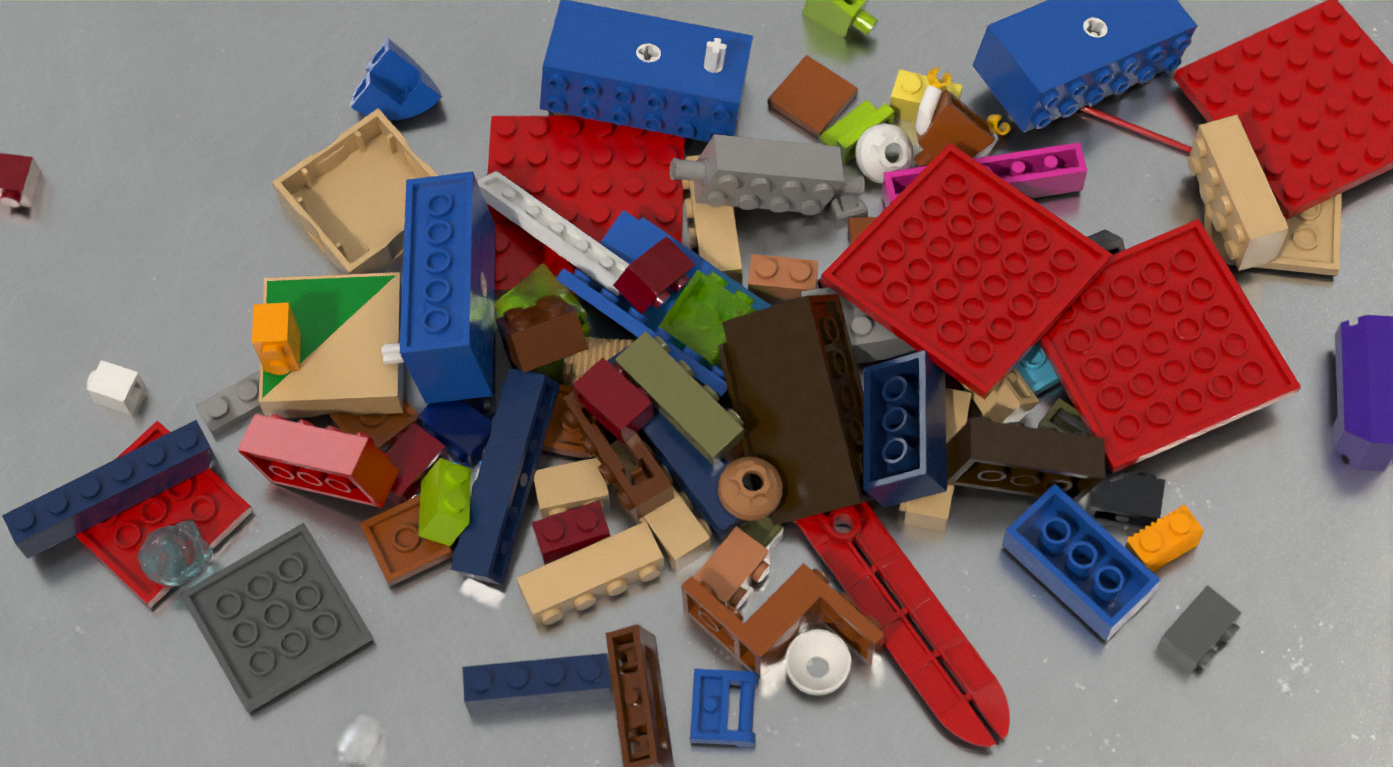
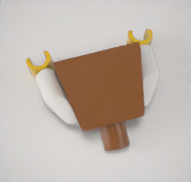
[914,67,1010,167]

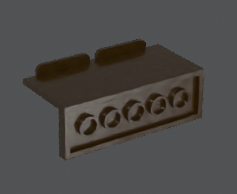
[718,294,875,526]

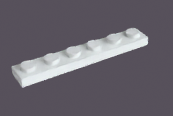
[477,171,629,296]

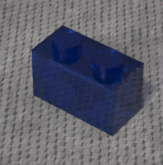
[417,400,492,469]

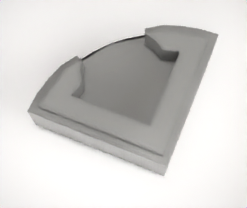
[829,194,869,224]

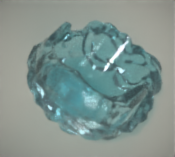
[138,520,213,587]

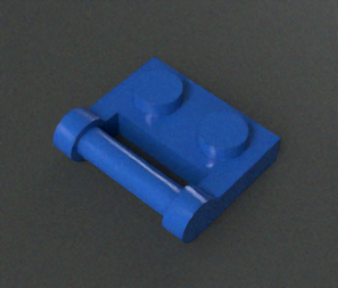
[690,669,759,747]

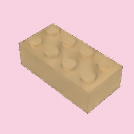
[1187,115,1289,271]

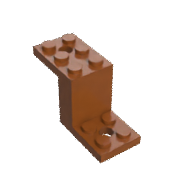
[681,563,884,679]

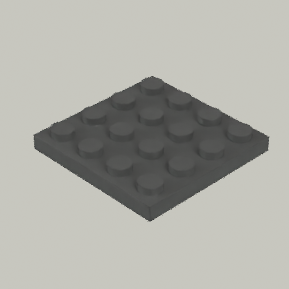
[180,523,373,713]

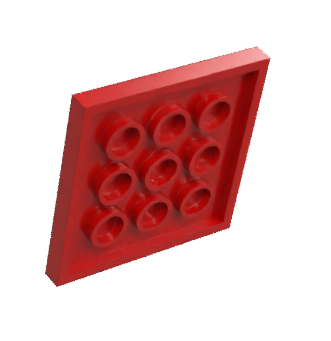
[75,420,253,608]

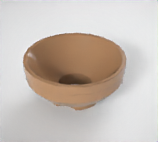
[718,457,782,521]

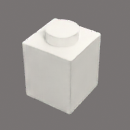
[86,360,146,415]

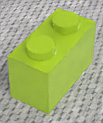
[418,458,471,546]

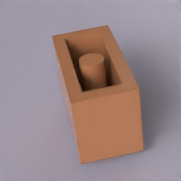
[748,254,819,305]
[693,526,771,609]

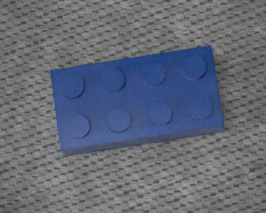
[1002,484,1161,641]

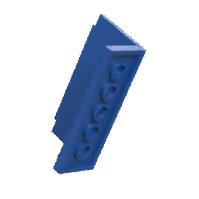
[556,210,772,402]

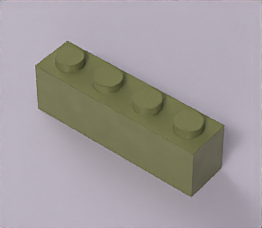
[615,331,744,466]

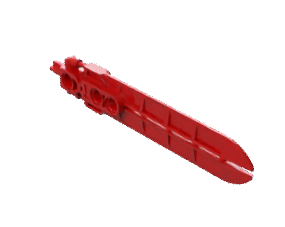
[793,502,1010,748]

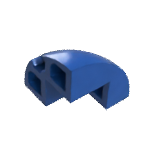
[350,38,442,120]

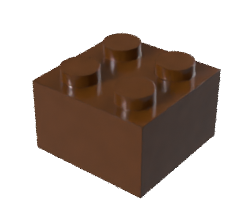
[495,295,588,373]

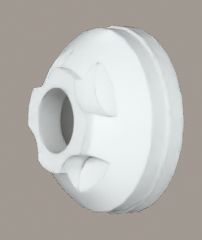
[855,123,914,184]
[785,629,851,695]

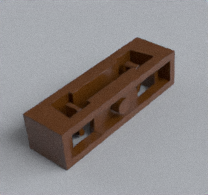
[562,392,674,520]
[605,624,674,767]

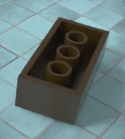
[946,417,1105,503]

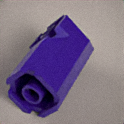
[1333,315,1393,472]

